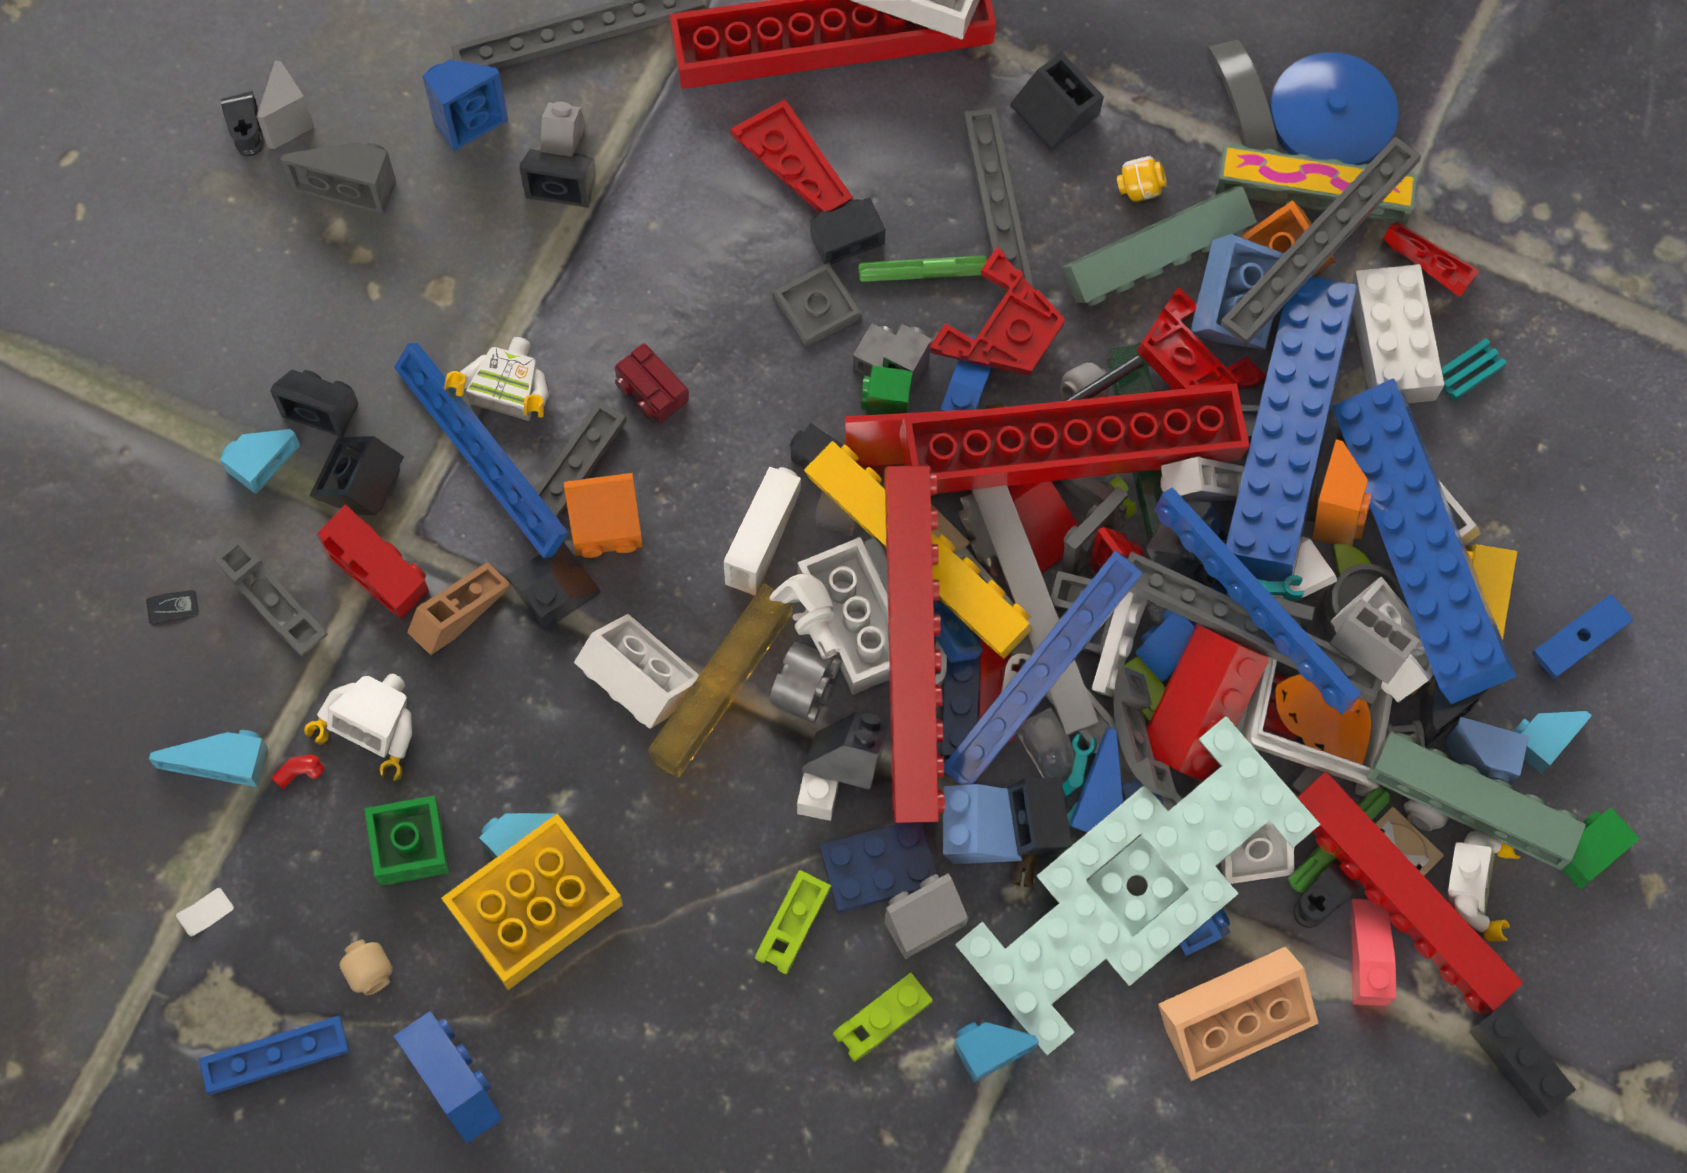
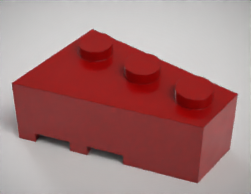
[317,504,429,620]

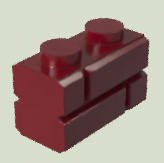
[614,343,689,423]

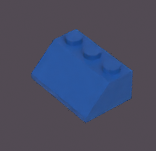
[422,59,508,151]

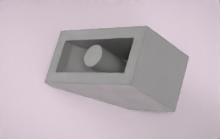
[540,102,585,157]

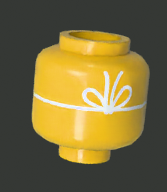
[1117,156,1167,202]

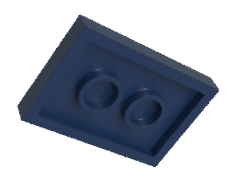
[819,822,937,914]

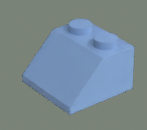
[1444,717,1529,785]
[943,784,1022,864]

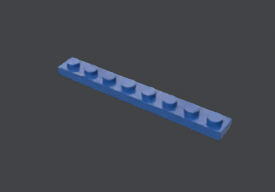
[394,343,568,558]
[1154,487,1361,715]
[944,551,1144,785]

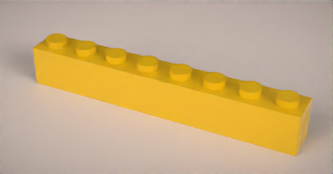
[804,441,1032,659]

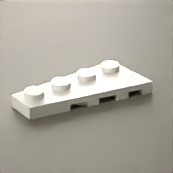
[1092,592,1147,697]

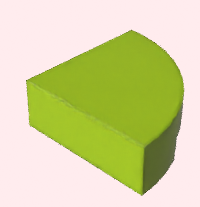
[1109,476,1136,519]
[1331,543,1371,577]

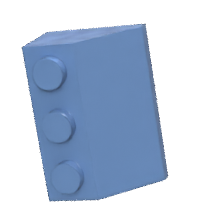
[1191,234,1284,349]

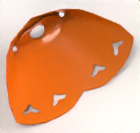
[1276,674,1372,765]

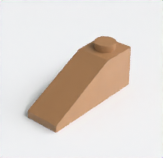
[407,562,511,655]

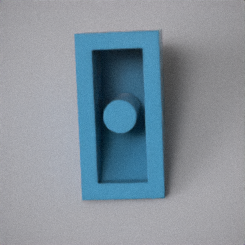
[953,1022,1039,1083]

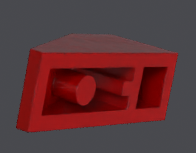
[1088,527,1144,575]

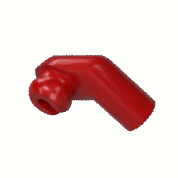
[271,754,325,789]

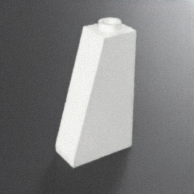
[724,466,801,596]

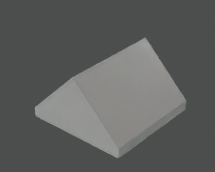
[257,60,314,149]

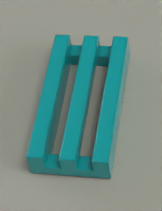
[1441,338,1507,402]

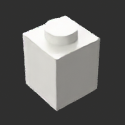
[797,772,839,821]

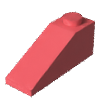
[1351,899,1396,1006]

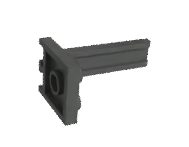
[1056,477,1128,576]

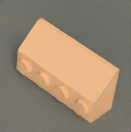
[1158,947,1318,1081]

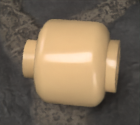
[339,940,393,996]

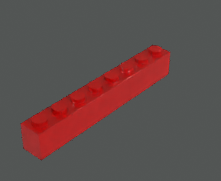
[1297,772,1523,1015]

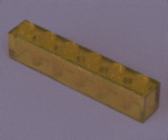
[648,583,793,778]

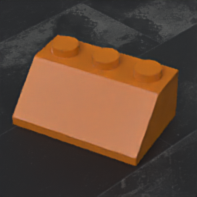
[1312,440,1372,546]

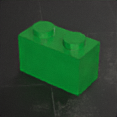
[861,366,913,415]
[1562,807,1640,890]

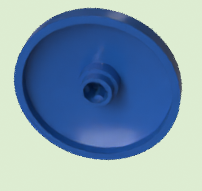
[1269,52,1399,166]

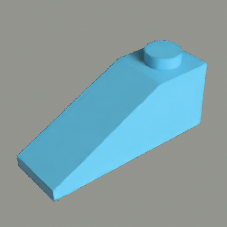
[149,730,268,787]

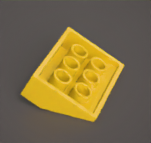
[442,813,623,990]

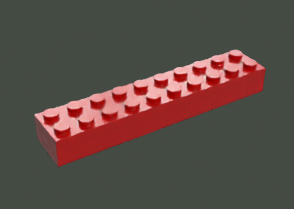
[670,0,996,89]
[899,383,1249,493]
[884,466,945,823]

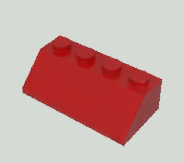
[844,409,980,477]
[1146,623,1270,782]

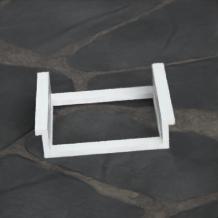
[1237,655,1393,797]

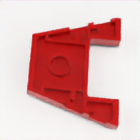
[930,247,1065,376]
[1136,287,1267,390]

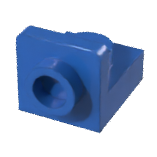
[1180,908,1230,956]

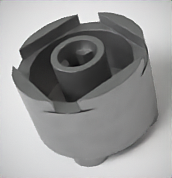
[769,642,841,723]

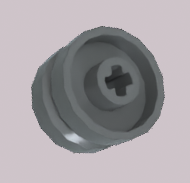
[1320,564,1405,638]

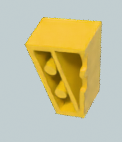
[1465,544,1517,640]

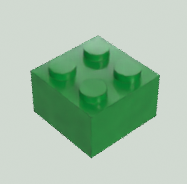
[364,795,450,886]

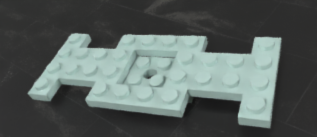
[955,716,1320,1055]

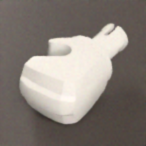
[769,574,842,659]

